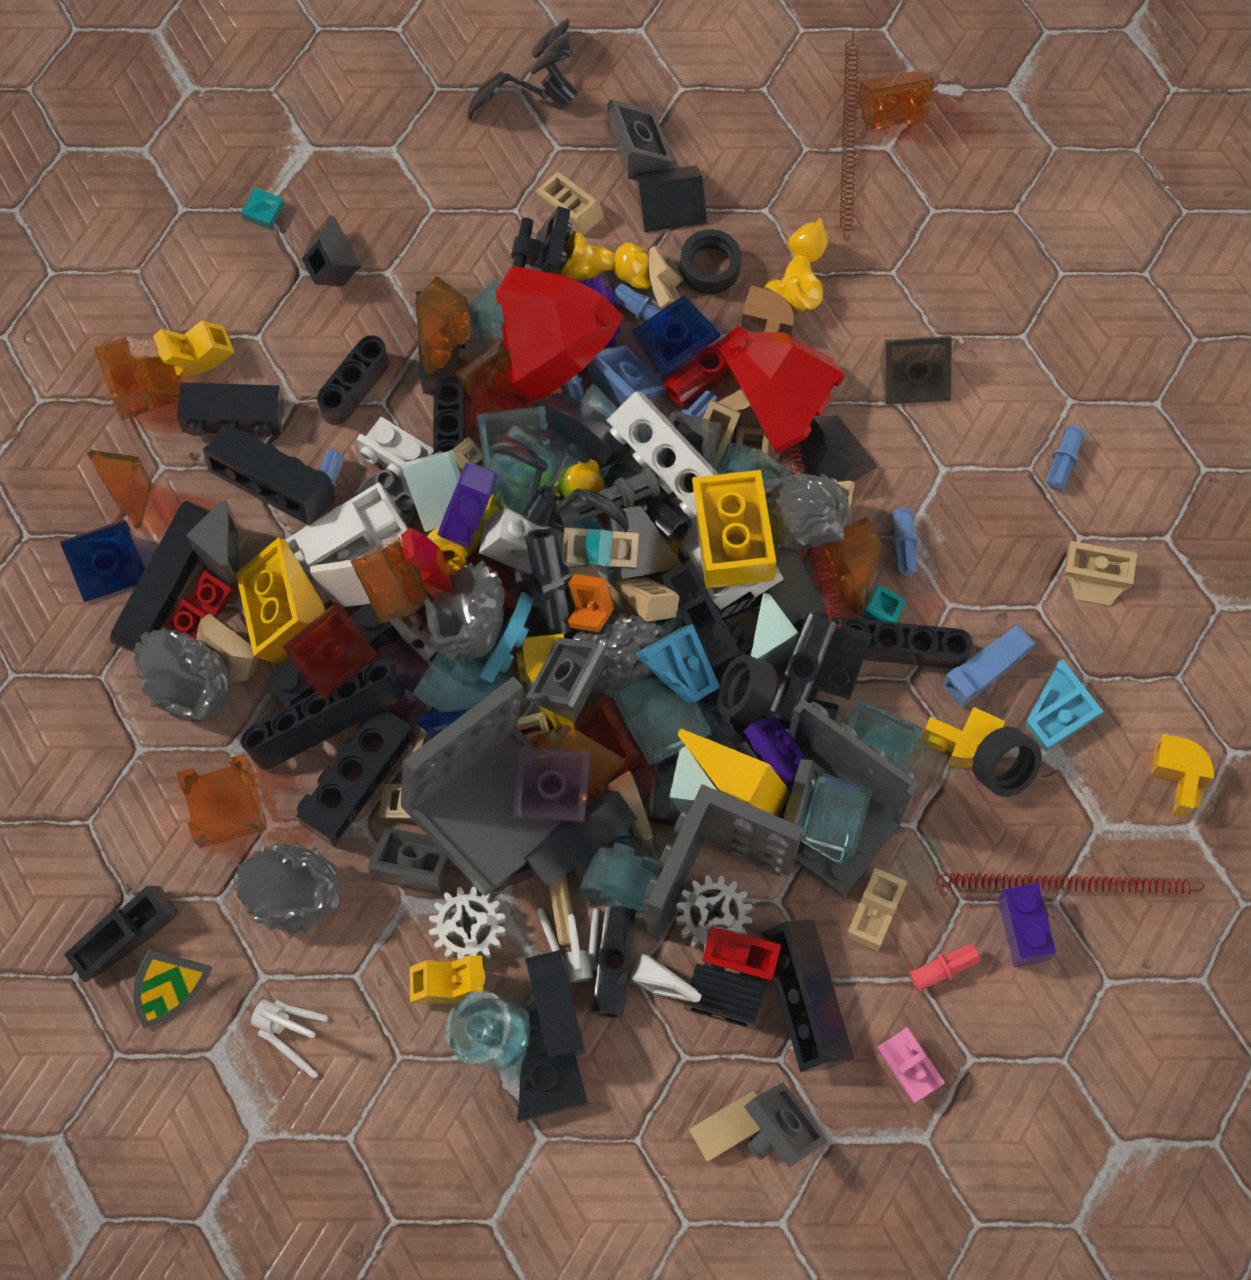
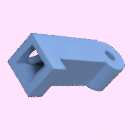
[942,625,1036,708]

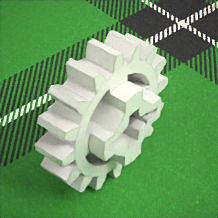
[676,875,753,951]
[429,886,506,961]

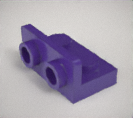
[744,717,808,792]

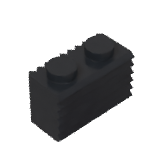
[684,962,766,1029]

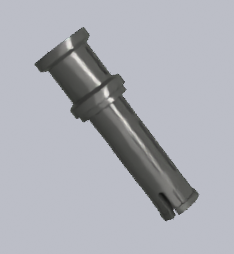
[556,467,660,529]

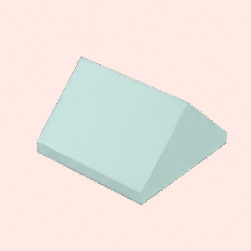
[402,450,461,532]
[751,593,798,668]
[670,746,717,813]

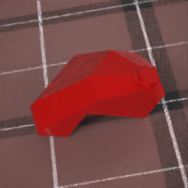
[495,266,624,404]
[719,332,844,454]

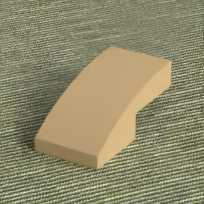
[649,246,688,318]
[562,528,639,568]
[845,868,907,952]
[689,1090,761,1162]

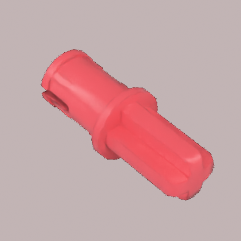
[909,944,981,992]

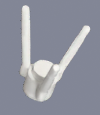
[537,908,600,983]
[251,999,329,1078]

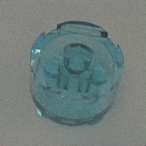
[580,843,661,913]
[445,991,530,1071]

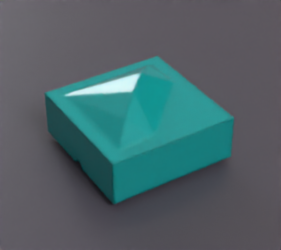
[241,187,285,229]
[586,529,613,566]
[861,584,907,623]

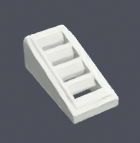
[630,954,702,1002]

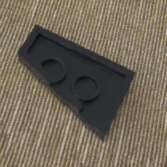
[517,1003,588,1123]

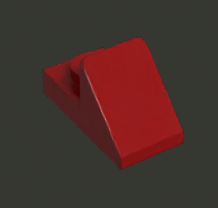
[702,925,781,980]

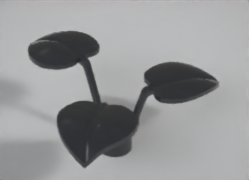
[468,18,578,121]
[489,429,629,533]

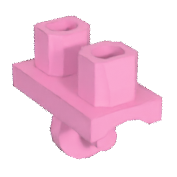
[876,1028,945,1104]

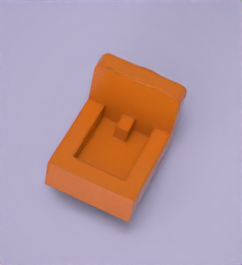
[568,573,614,632]

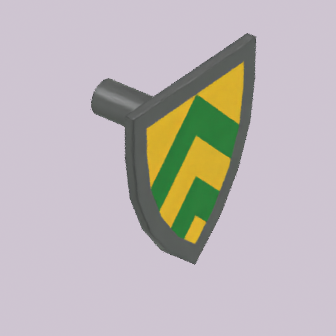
[133,950,212,1029]

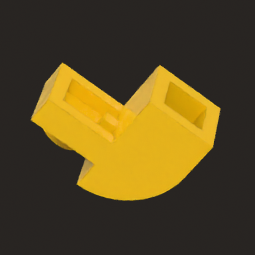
[153,320,235,376]
[921,707,1005,768]
[1150,733,1214,818]
[409,955,486,1004]

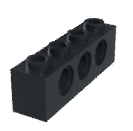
[296,709,416,847]

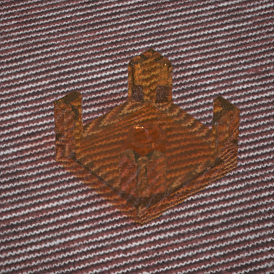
[176,754,267,848]

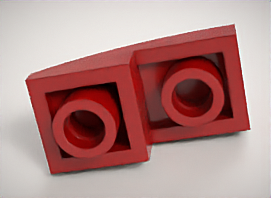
[401,528,453,593]
[164,571,236,639]

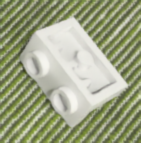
[356,417,433,477]

